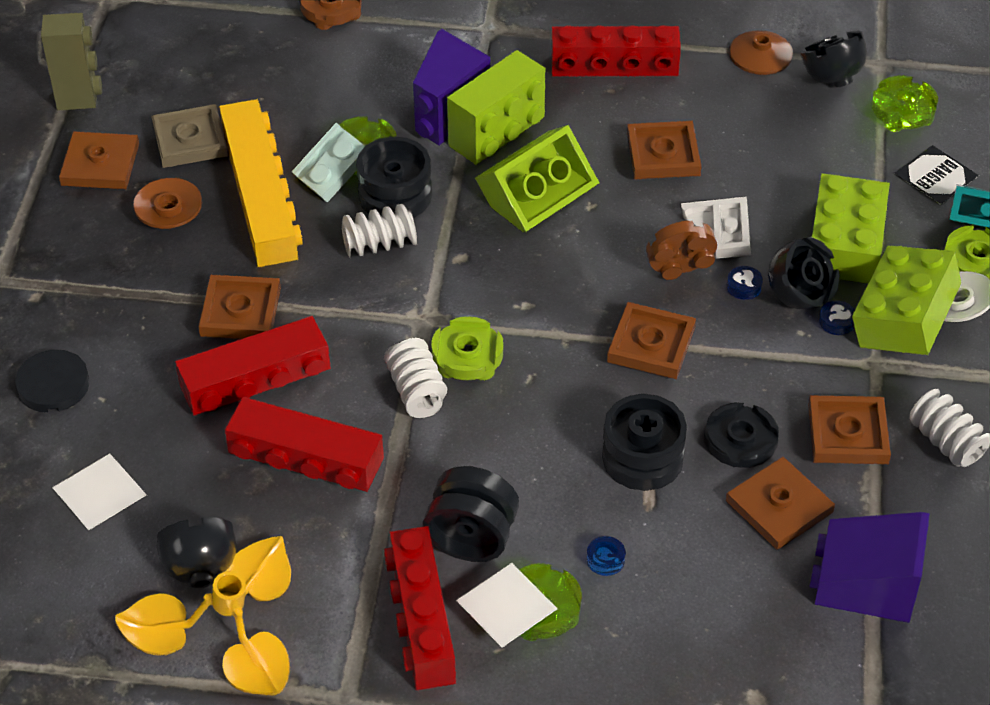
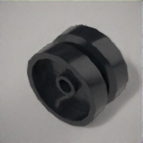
[356,136,432,218]
[602,393,687,491]
[423,466,519,562]

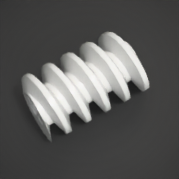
[342,204,417,258]
[383,338,447,418]
[909,389,990,467]

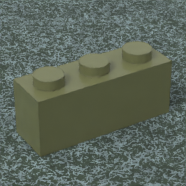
[41,13,102,110]

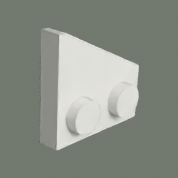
[681,197,751,259]

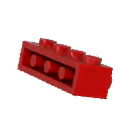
[551,25,681,76]
[175,316,331,416]
[225,397,384,492]
[384,526,456,690]

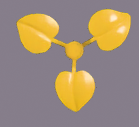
[115,536,291,696]

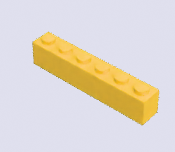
[219,99,303,267]

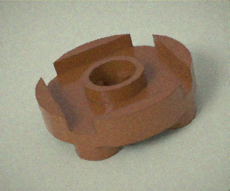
[300,0,362,30]
[646,221,717,280]

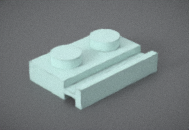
[292,123,365,202]

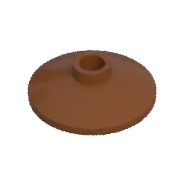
[730,30,793,75]
[134,178,202,229]

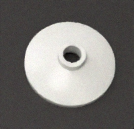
[944,271,990,322]

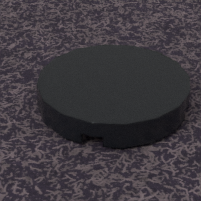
[15,350,89,412]
[705,402,779,468]

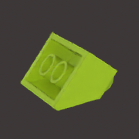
[475,125,599,232]

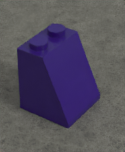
[413,29,491,146]
[810,512,930,623]

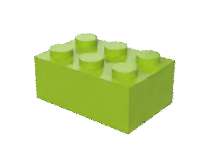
[447,50,545,165]
[812,173,890,283]
[852,246,961,355]

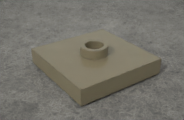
[151,104,228,168]

